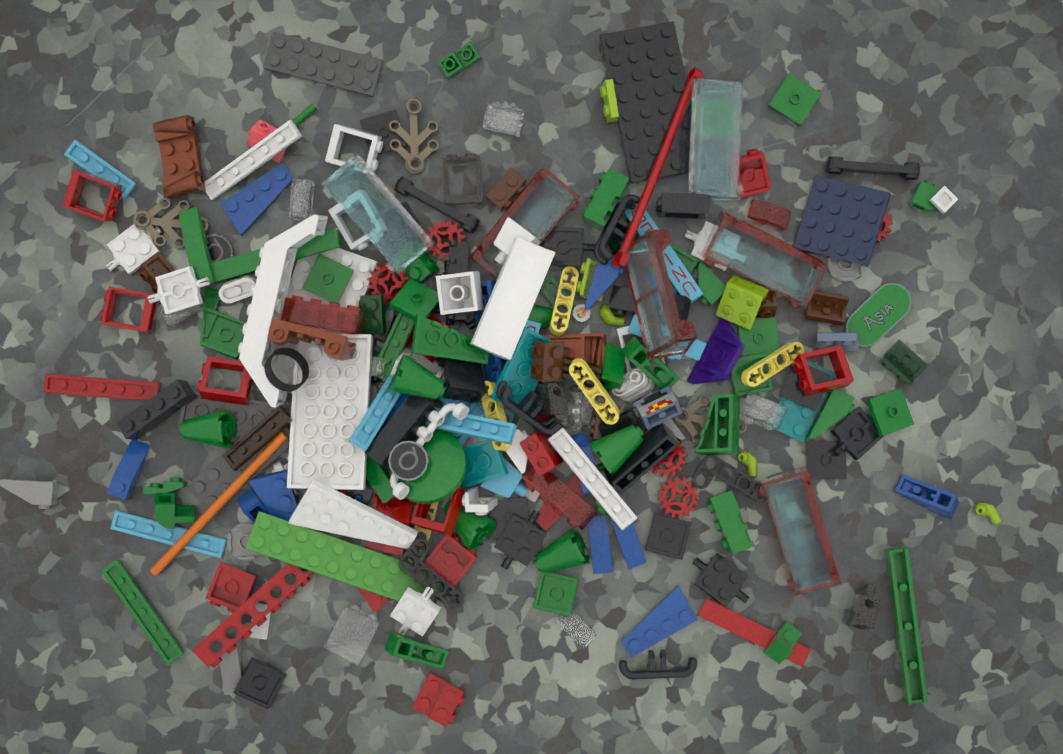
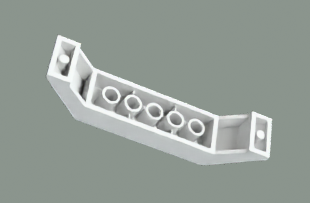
[238,214,328,408]

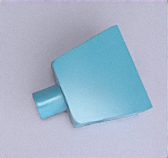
[481,458,529,498]

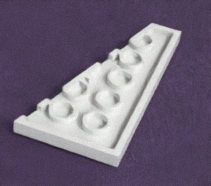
[288,479,418,549]

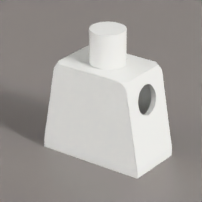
[494,217,541,266]

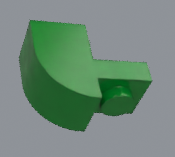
[155,493,194,529]

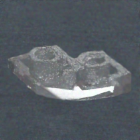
[554,611,597,649]

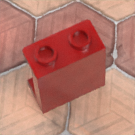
[520,431,564,476]

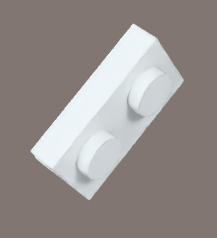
[462,486,498,515]

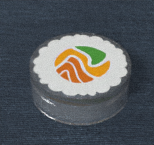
[572,303,591,323]

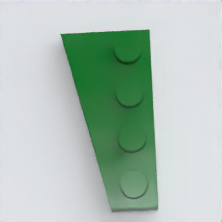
[411,314,489,364]

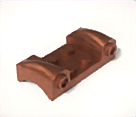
[153,115,206,199]
[268,318,356,361]
[542,333,606,378]

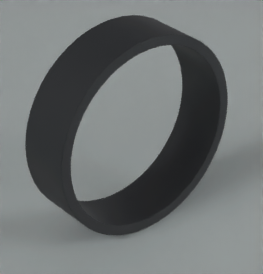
[264,348,309,392]

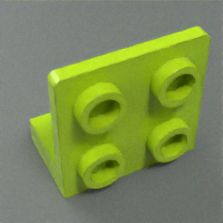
[716,275,769,330]

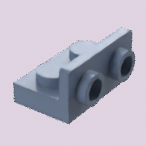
[817,332,859,351]

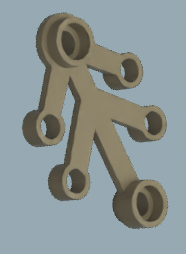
[388,99,439,174]
[133,198,209,250]
[673,395,747,444]

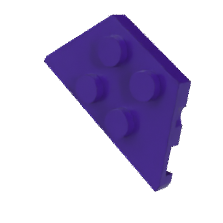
[687,318,745,385]

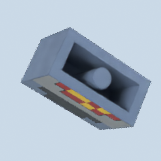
[634,386,682,430]

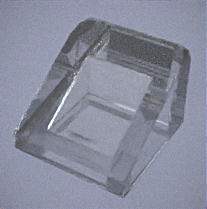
[370,357,386,379]

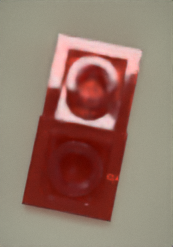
[748,199,791,230]

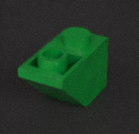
[908,181,940,213]

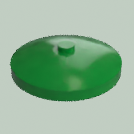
[389,429,467,504]

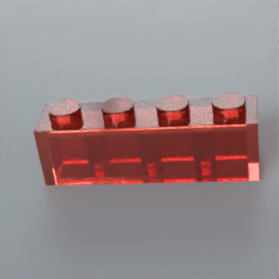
[281,295,364,334]
[522,466,597,530]

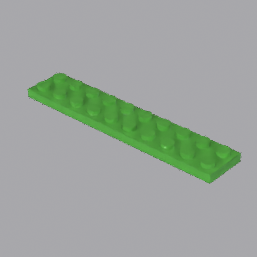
[245,511,440,602]

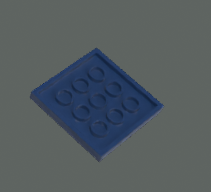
[793,176,891,267]

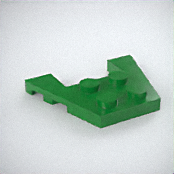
[200,287,246,360]

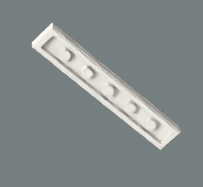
[205,120,302,200]
[548,428,637,531]

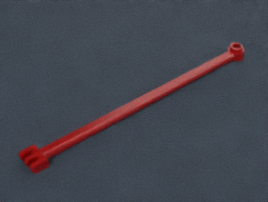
[611,67,704,268]

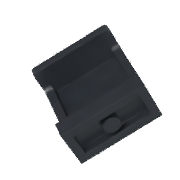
[437,358,486,403]

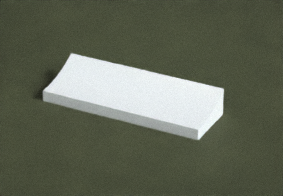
[470,236,555,360]

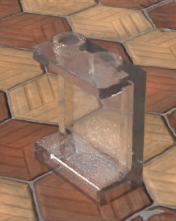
[324,603,381,665]

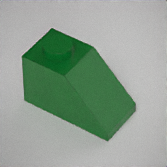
[697,262,726,306]

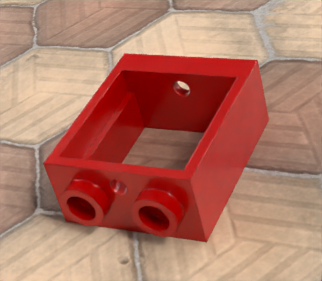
[62,170,122,222]
[100,286,158,334]
[793,345,854,396]
[197,356,253,405]
[410,485,466,536]

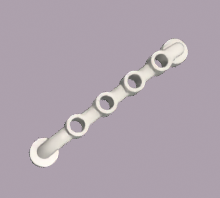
[390,403,469,500]

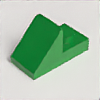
[763,621,803,664]

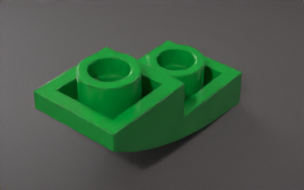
[438,41,482,78]
[143,477,187,494]

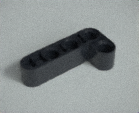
[691,455,770,502]
[398,538,463,609]

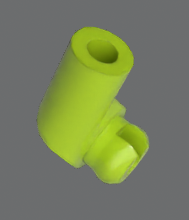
[600,304,625,326]
[738,451,758,476]
[975,502,1002,525]

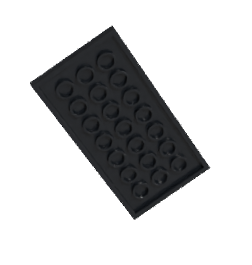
[599,21,706,184]

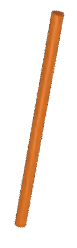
[150,431,288,576]

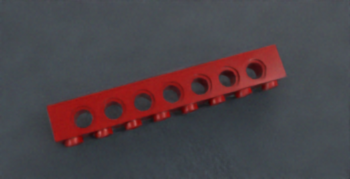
[192,564,314,668]

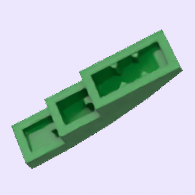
[179,207,216,283]

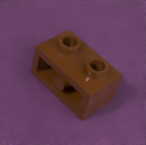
[486,167,526,212]

